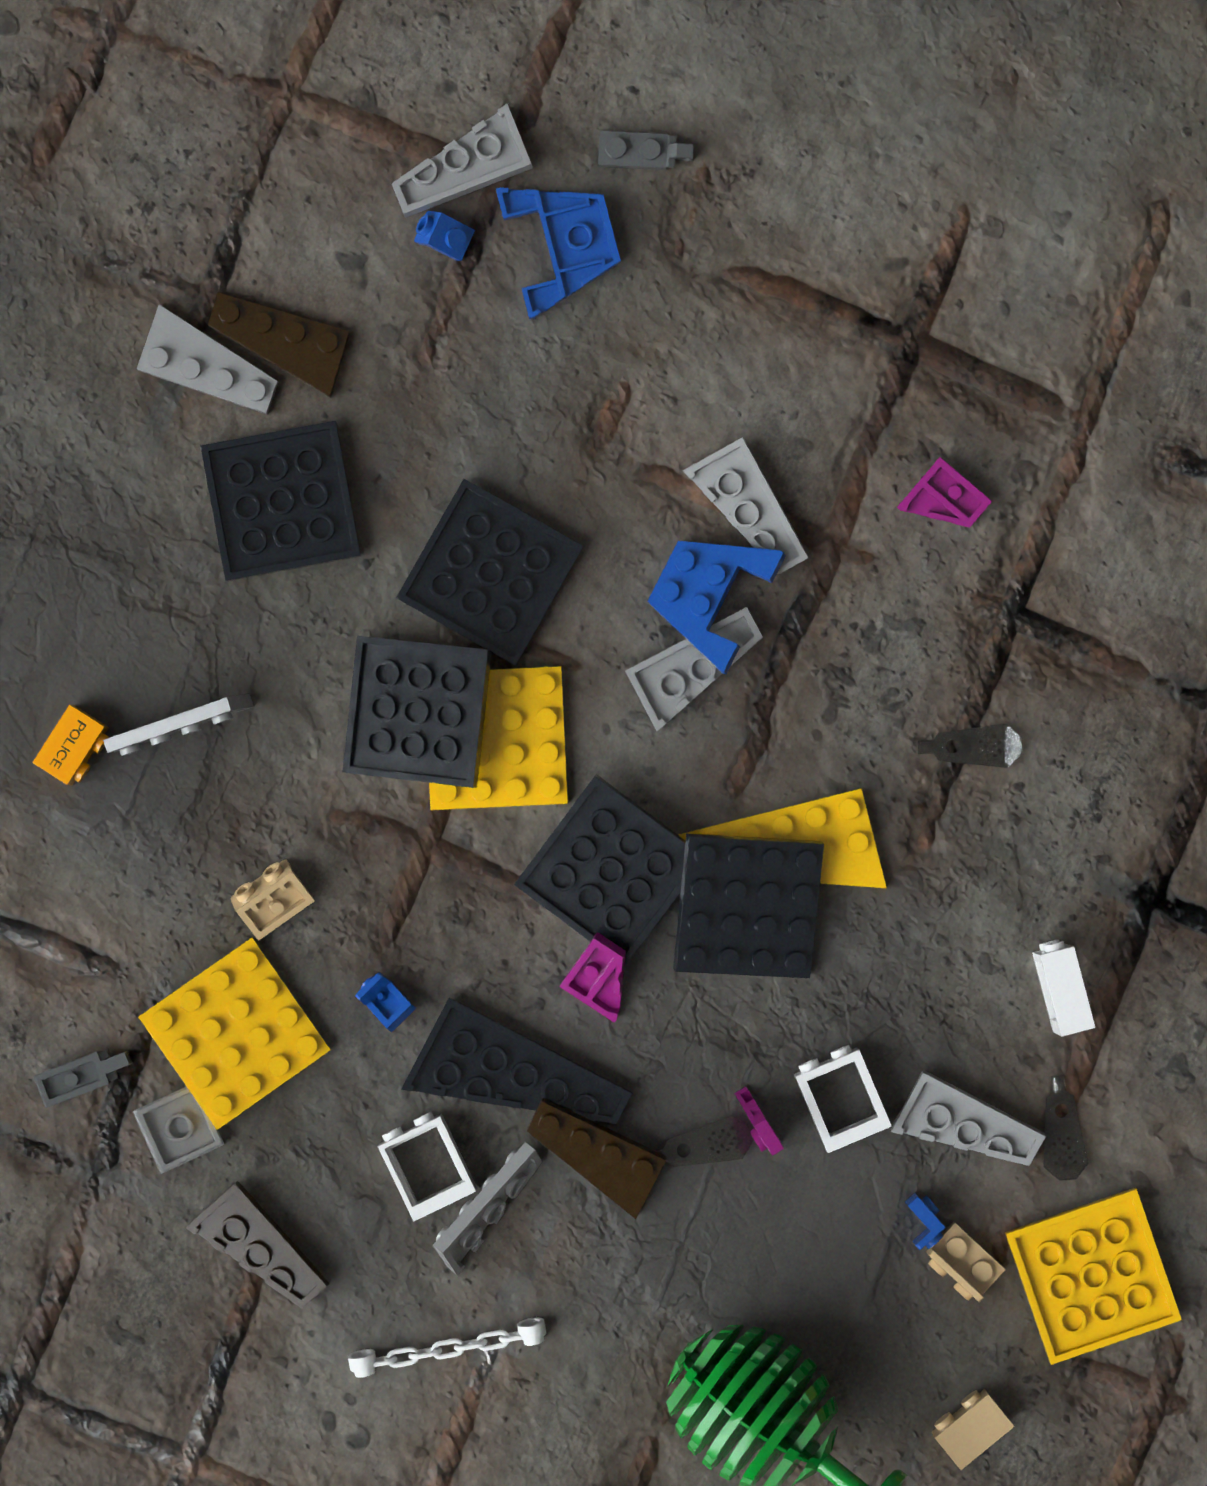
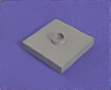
[132,1086,225,1174]

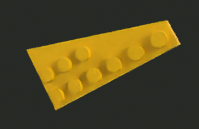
[678,788,887,888]

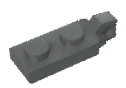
[598,131,694,171]
[33,1049,133,1108]

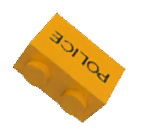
[32,704,109,785]

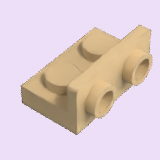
[230,859,315,941]
[926,1221,1006,1303]

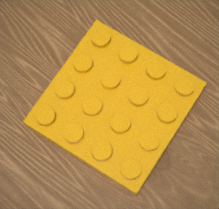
[429,666,568,810]
[138,938,330,1130]
[1005,1188,1182,1365]

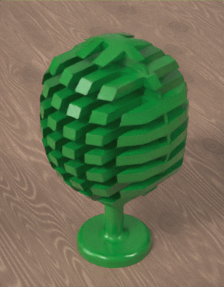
[666,1324,908,1486]

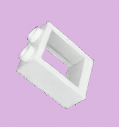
[1032,939,1095,1036]
[794,1045,892,1153]
[378,1112,477,1222]

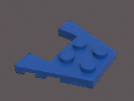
[496,187,621,320]
[648,541,786,675]

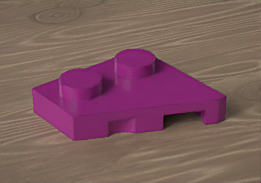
[897,457,992,528]
[559,932,626,1023]
[734,1086,784,1156]

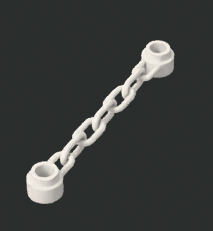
[348,1317,547,1377]

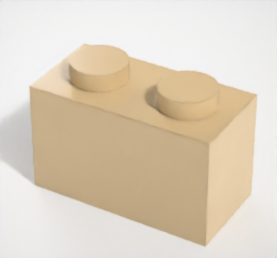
[932,1389,1015,1470]

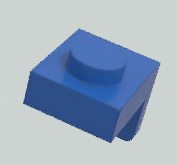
[414,211,475,261]
[355,972,416,1032]
[905,1193,946,1250]

